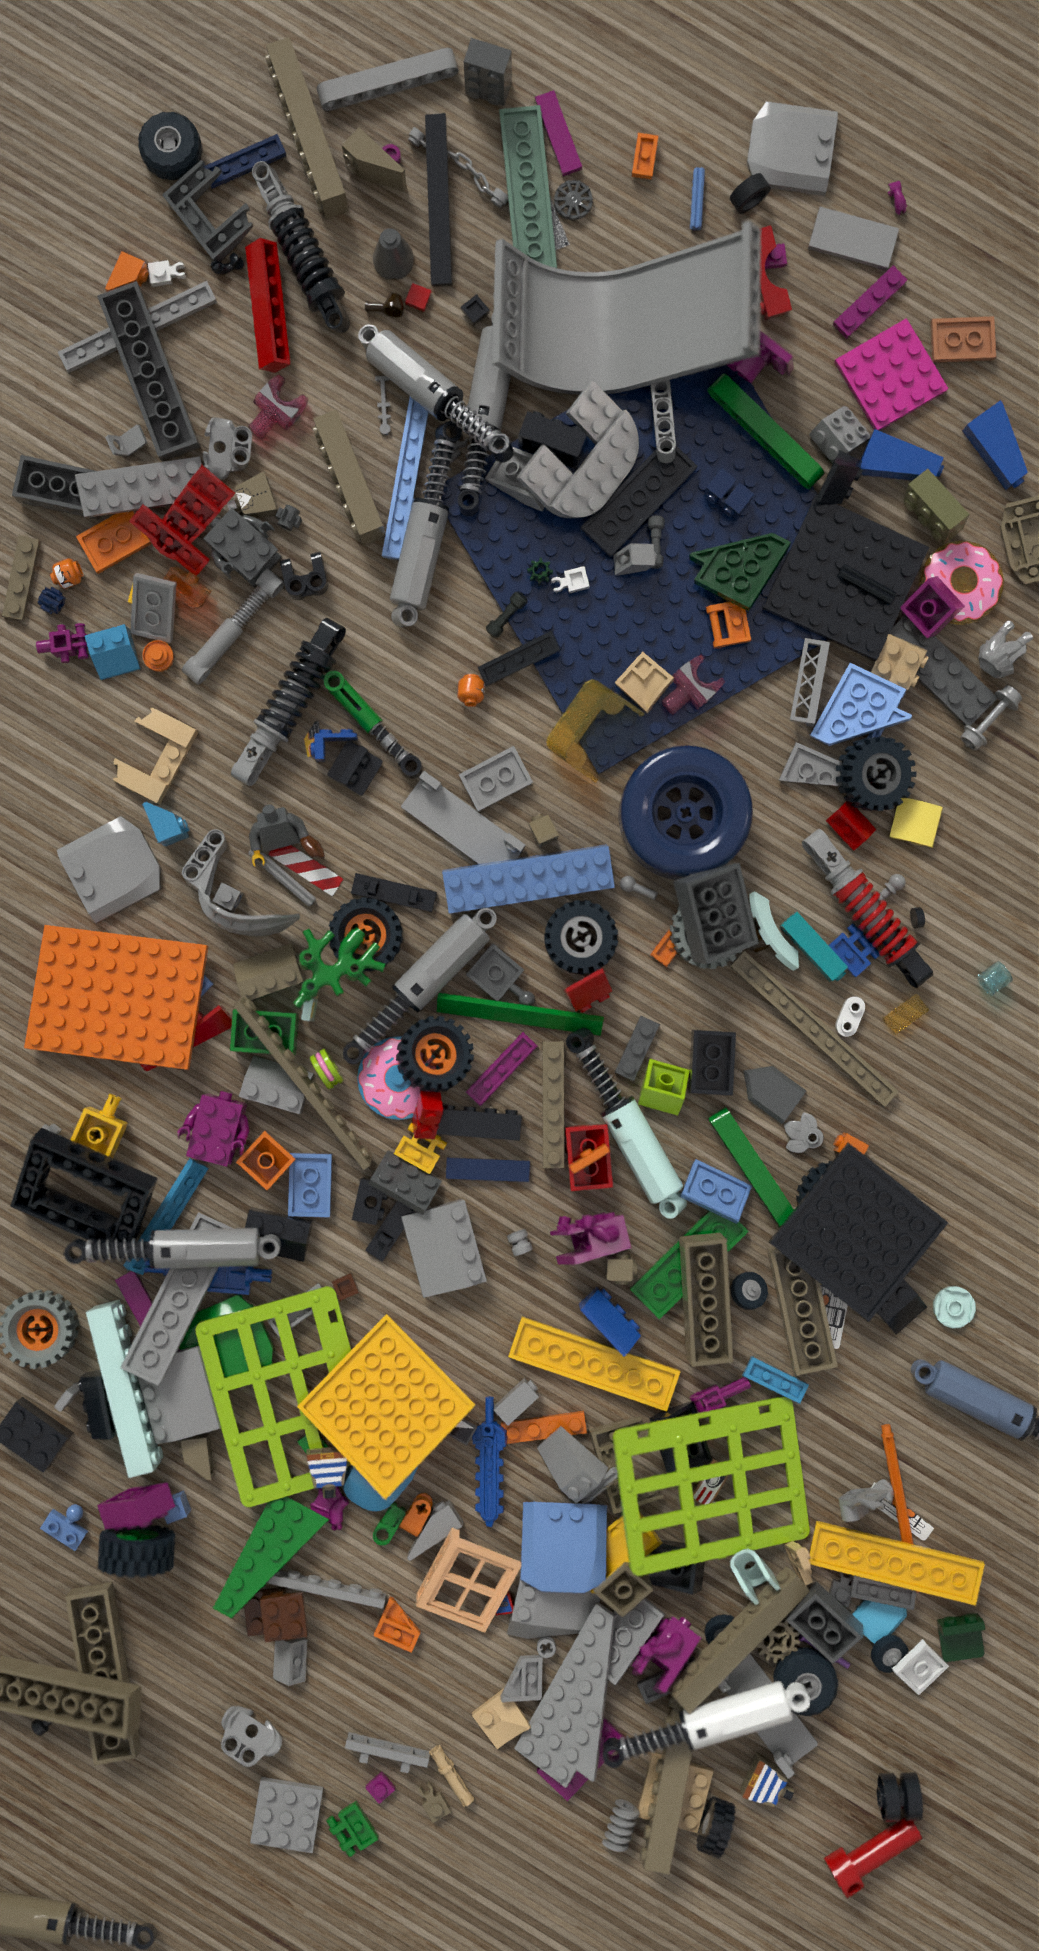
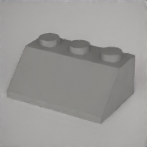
[239,1056,314,1114]

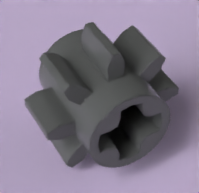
[275,505,302,531]

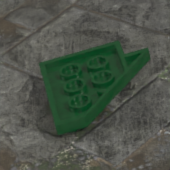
[689,533,791,611]

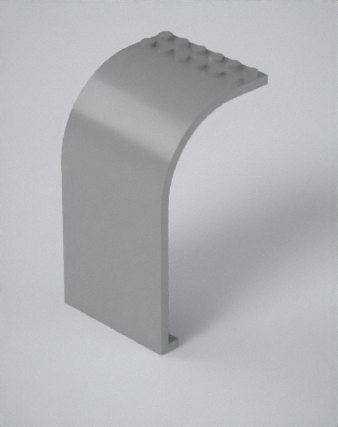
[492,221,761,395]

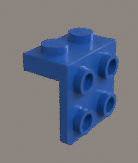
[311,729,358,762]

